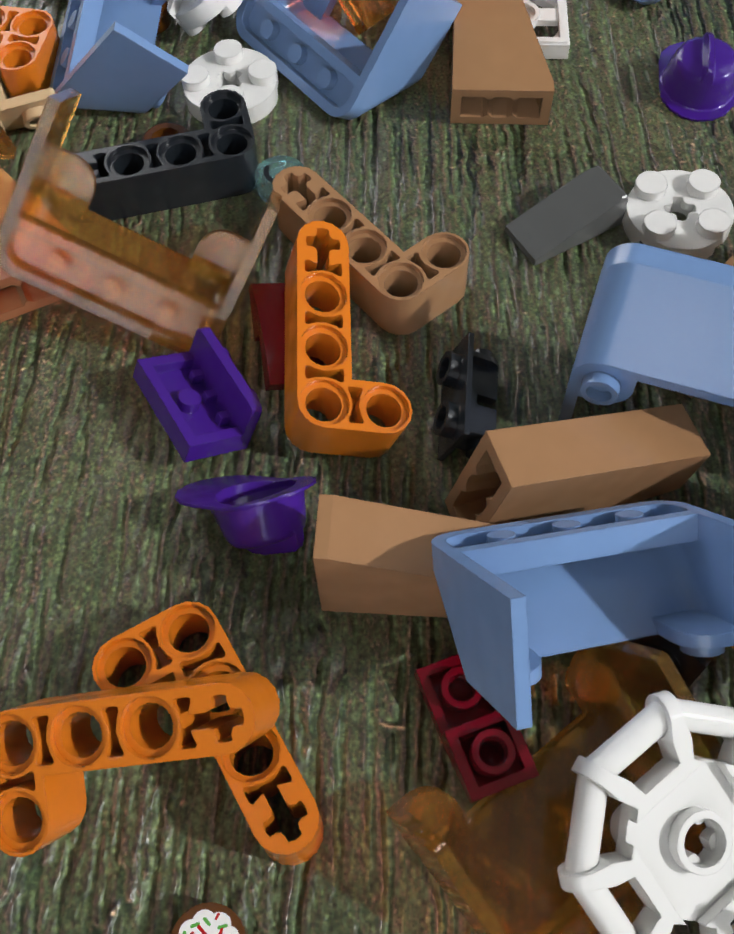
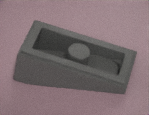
[505,165,628,266]

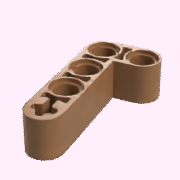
[272,166,470,335]

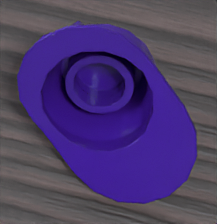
[658,32,734,122]
[175,475,316,555]

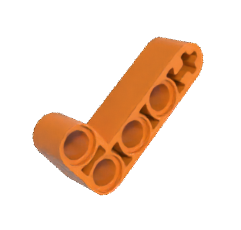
[0,6,60,98]
[284,221,413,458]
[92,601,324,866]
[0,672,280,857]

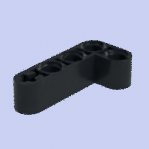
[51,89,261,225]

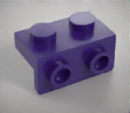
[133,327,262,463]

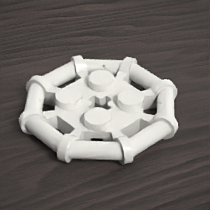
[557,690,734,934]

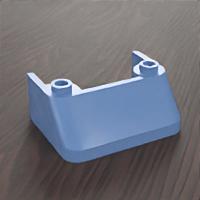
[49,0,189,113]
[236,0,462,120]
[558,243,734,421]
[431,500,734,730]

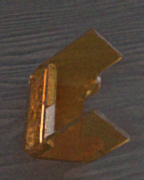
[0,88,282,353]

